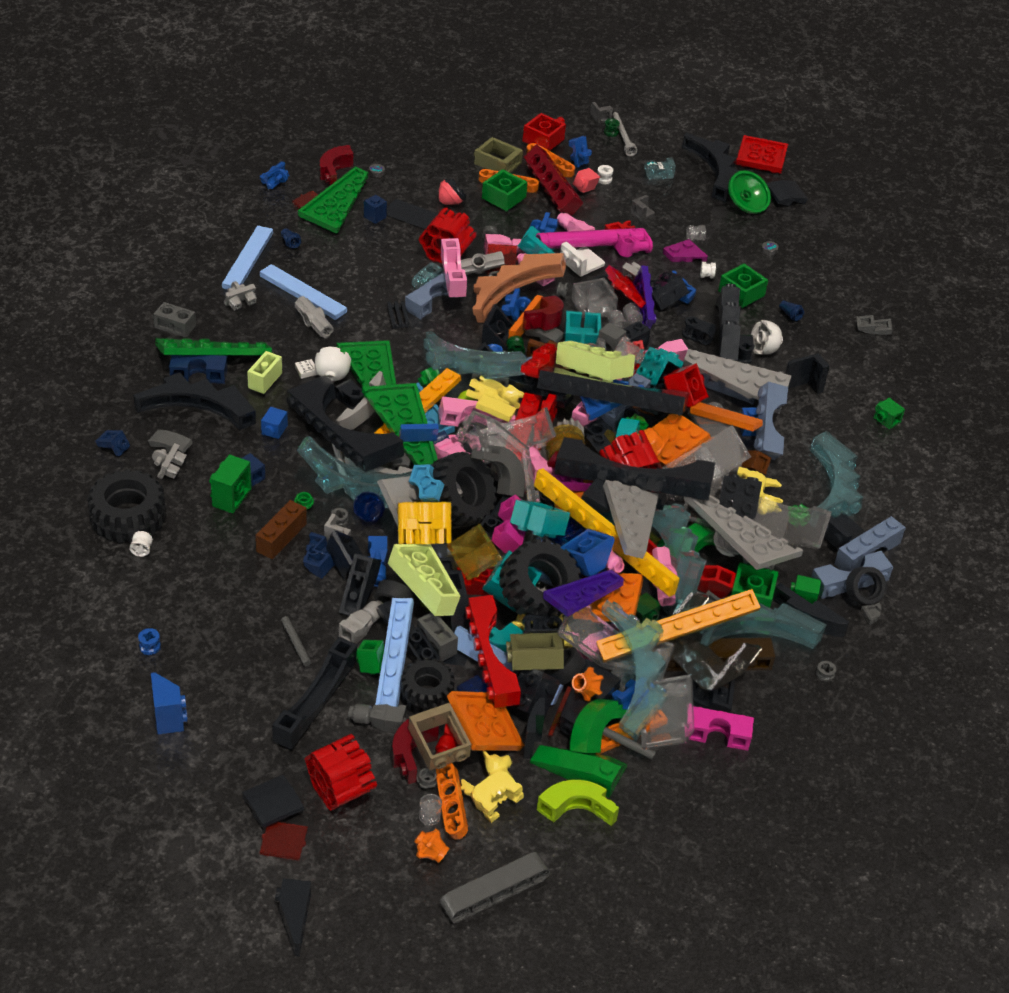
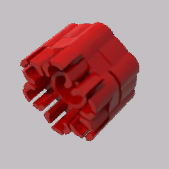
[419,208,477,264]
[599,430,663,469]
[305,734,377,811]

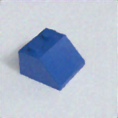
[560,529,615,577]
[151,673,188,735]

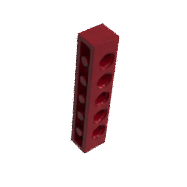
[524,144,584,216]

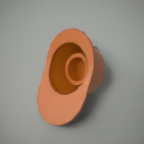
[638,427,670,456]

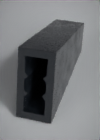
[559,658,621,736]

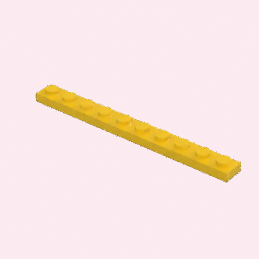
[534,468,680,597]

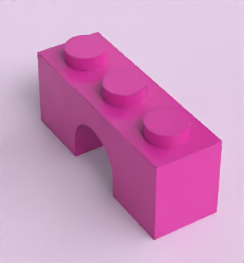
[491,494,526,554]
[684,706,754,751]

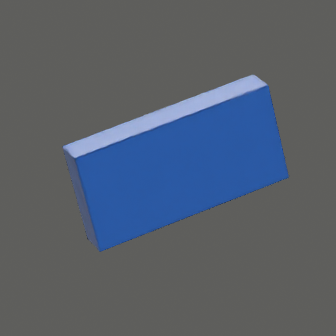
[399,424,439,442]

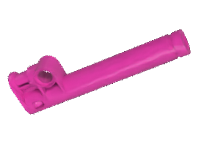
[536,228,653,257]

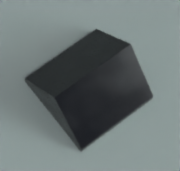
[482,304,514,350]
[581,478,610,514]
[326,530,363,580]

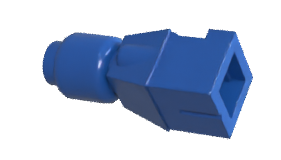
[368,536,388,587]

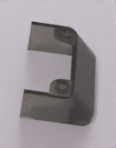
[659,592,762,691]

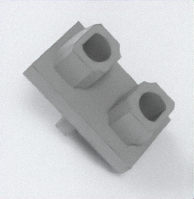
[224,281,257,311]
[152,443,187,479]

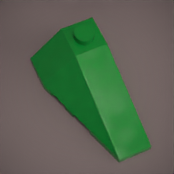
[530,745,628,798]

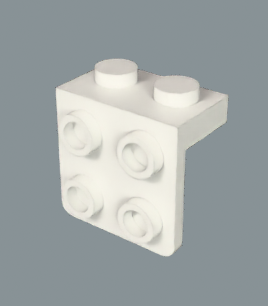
[560,242,605,277]

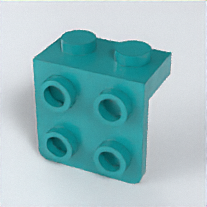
[517,226,555,254]
[636,347,684,386]

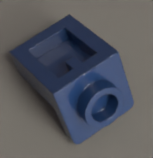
[95,430,130,456]

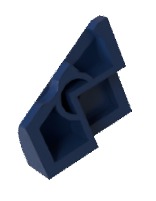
[303,532,335,579]

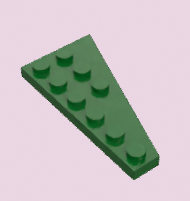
[298,166,368,234]
[155,338,272,355]
[336,341,396,387]
[362,383,438,465]

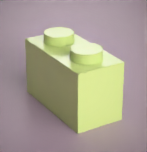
[247,351,282,394]

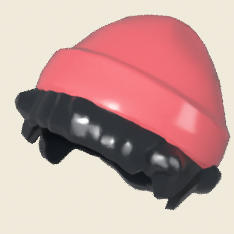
[438,179,466,205]

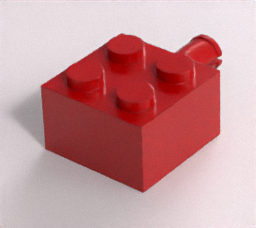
[523,113,566,151]
[663,363,709,407]

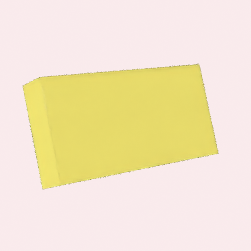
[475,394,517,422]

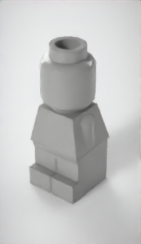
[339,600,383,644]

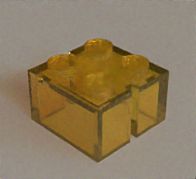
[447,524,502,581]

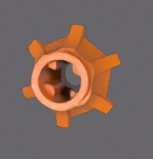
[572,667,604,701]
[414,828,449,863]

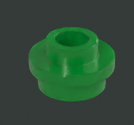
[294,492,314,509]

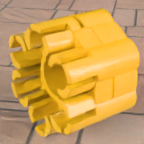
[398,502,452,544]

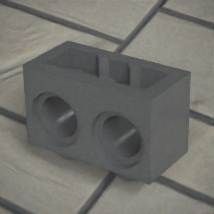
[153,302,196,337]
[417,612,458,662]

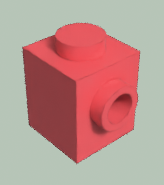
[572,168,600,193]

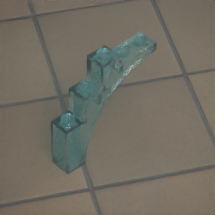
[424,332,527,379]
[809,431,863,528]
[297,436,412,509]
[652,503,706,606]
[700,598,827,649]
[602,600,668,740]

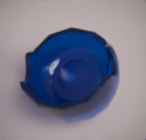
[353,491,385,523]

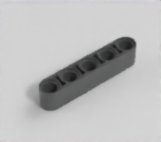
[440,852,550,923]

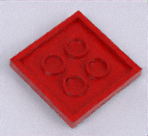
[736,135,788,173]

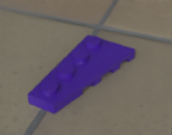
[633,265,656,329]
[543,569,624,617]

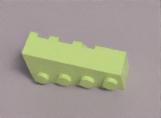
[556,341,635,382]
[388,544,460,616]

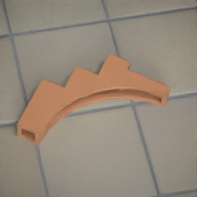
[473,253,566,323]

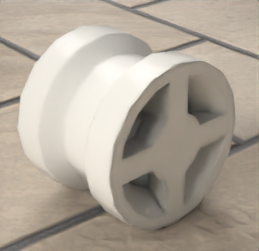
[598,165,613,184]
[700,262,716,279]
[130,531,153,557]

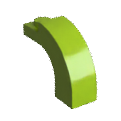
[537,780,619,826]

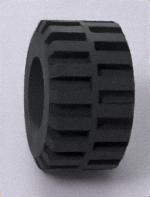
[401,658,455,714]

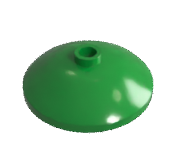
[728,171,771,214]

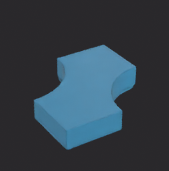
[409,464,445,502]

